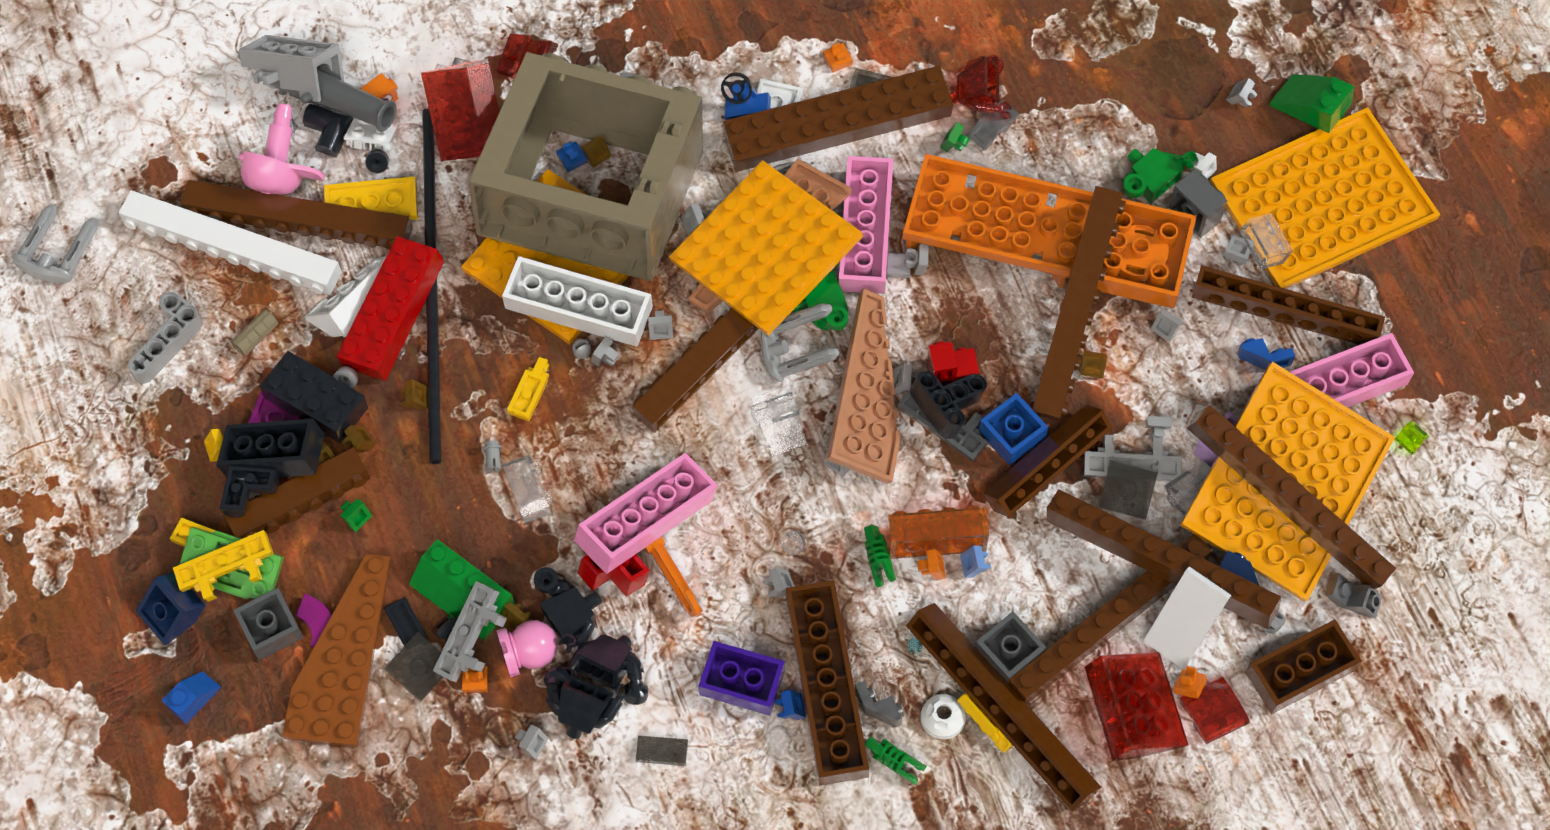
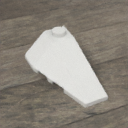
[305,256,386,337]

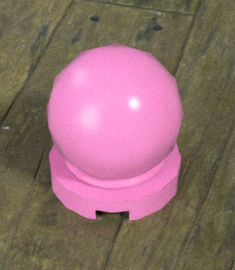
[496,620,558,677]

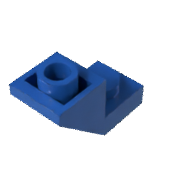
[1237,338,1295,370]

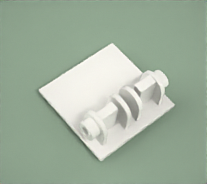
[344,118,400,153]

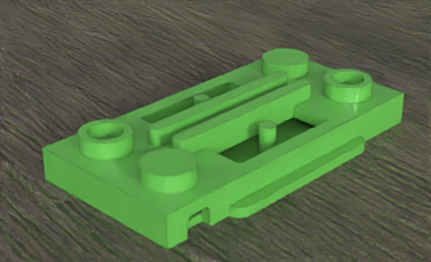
[180,527,285,599]

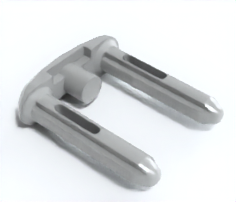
[12,204,98,284]
[761,303,840,382]

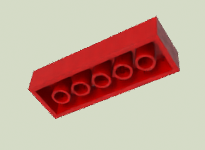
[336,236,445,382]

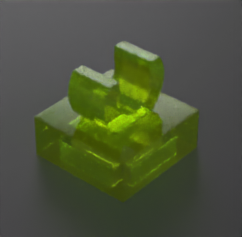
[1394,421,1429,455]

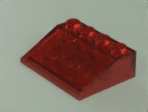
[421,59,500,161]
[1084,652,1189,761]

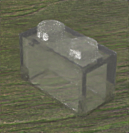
[1239,213,1293,269]

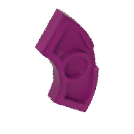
[296,594,332,648]

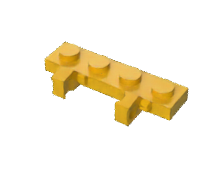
[173,530,274,602]

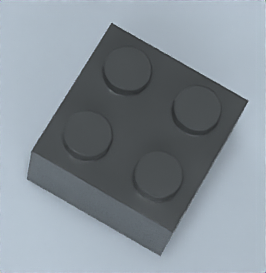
[1169,170,1227,238]
[233,588,304,661]
[975,611,1046,684]

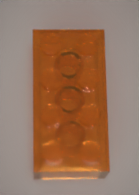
[887,505,989,559]

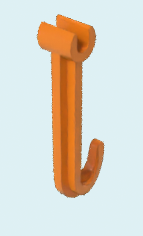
[644,536,703,617]

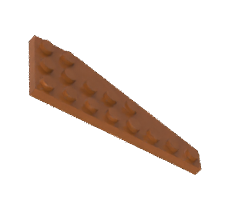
[282,554,391,748]

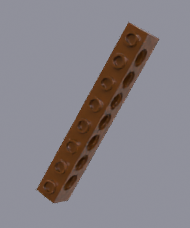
[1192,265,1385,345]

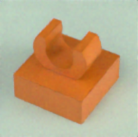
[823,43,853,73]
[917,549,946,580]
[462,666,488,693]
[1173,666,1207,699]

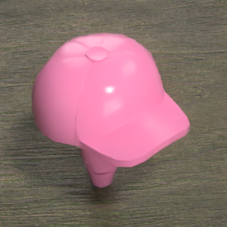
[238,103,325,196]

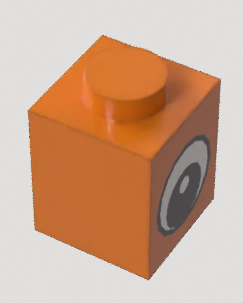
[360,73,399,102]

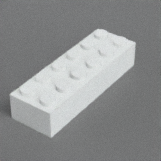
[502,256,653,347]

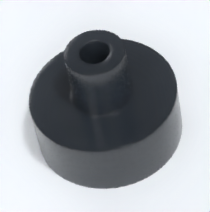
[365,149,389,173]

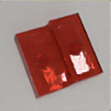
[496,34,555,79]
[1180,677,1250,744]

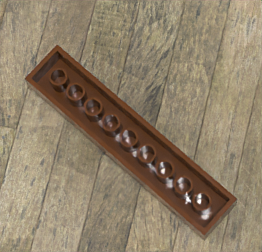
[723,65,953,172]

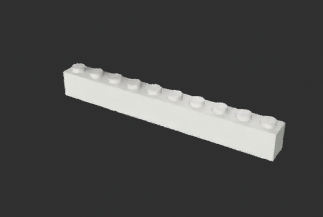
[119,190,342,295]

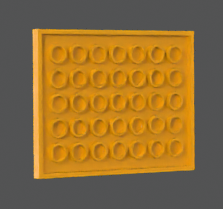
[1209,107,1440,289]
[1179,362,1395,602]

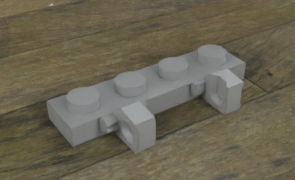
[1083,435,1182,482]
[433,581,507,682]

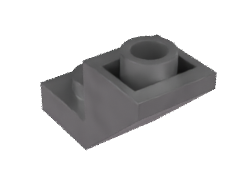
[967,100,1020,150]
[1325,573,1382,618]
[855,681,904,727]

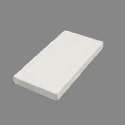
[1143,567,1231,669]

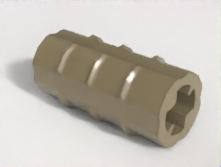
[231,309,279,357]

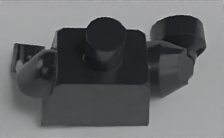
[533,567,603,653]
[564,634,648,705]
[544,667,632,739]

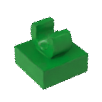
[940,122,970,152]
[340,498,372,533]

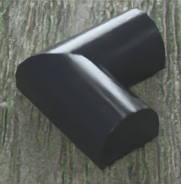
[303,104,354,158]
[219,466,279,518]

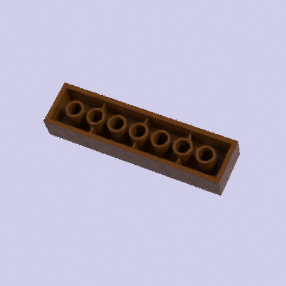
[786,580,869,786]

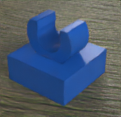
[556,141,587,173]
[775,690,806,720]

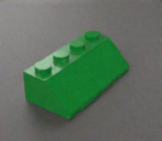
[409,539,515,641]

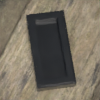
[383,597,428,651]

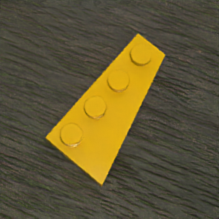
[324,176,418,220]

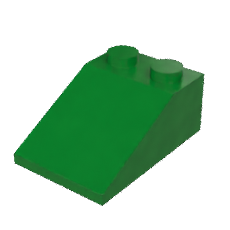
[1269,74,1354,133]

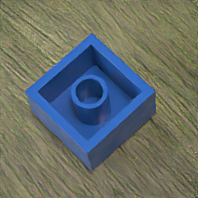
[979,393,1048,466]

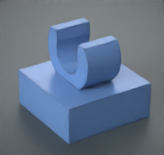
[960,545,991,578]

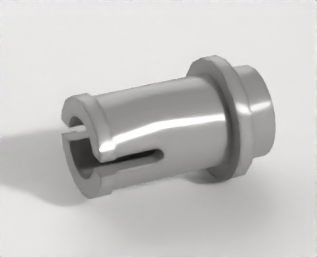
[483,441,502,472]

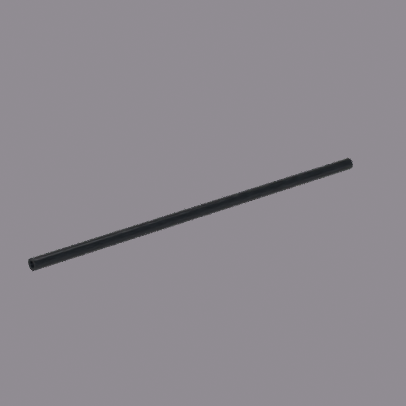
[422,109,441,464]

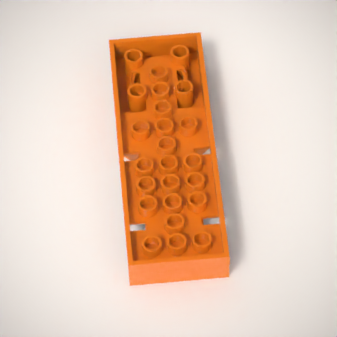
[902,154,1196,309]

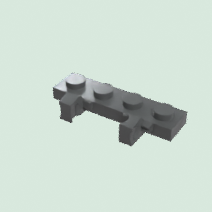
[898,390,988,462]

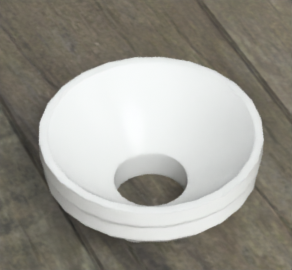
[920,694,966,740]

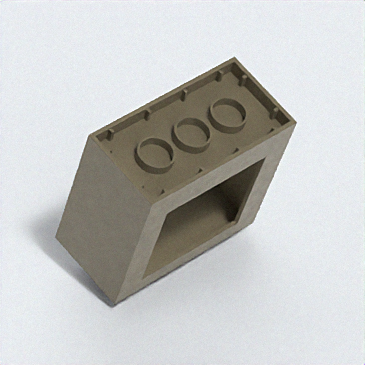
[469,52,703,281]

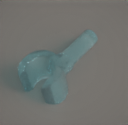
[908,637,923,654]

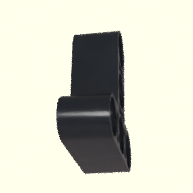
[910,371,987,439]

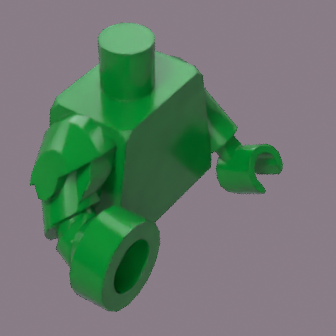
[1122,149,1199,204]
[792,262,848,331]

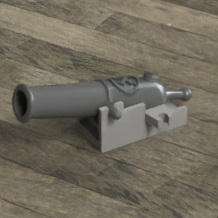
[238,35,396,132]

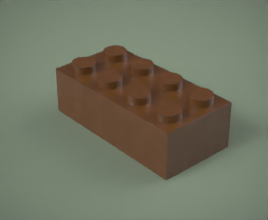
[1245,619,1362,715]

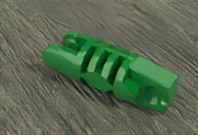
[864,524,896,587]
[865,737,927,785]

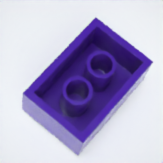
[698,641,785,716]

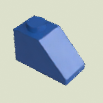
[162,671,221,724]

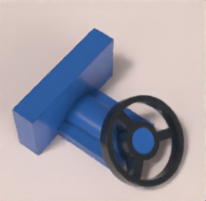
[721,72,771,120]

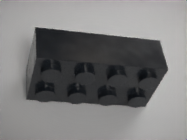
[259,351,368,444]
[216,419,325,478]

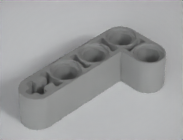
[128,292,202,384]

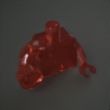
[950,55,1012,119]

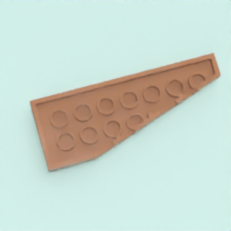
[826,289,901,484]

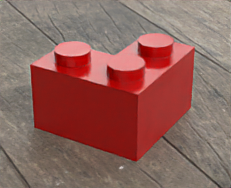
[927,341,980,386]
[577,554,650,597]

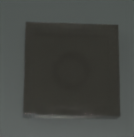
[1098,461,1158,520]
[384,632,444,702]

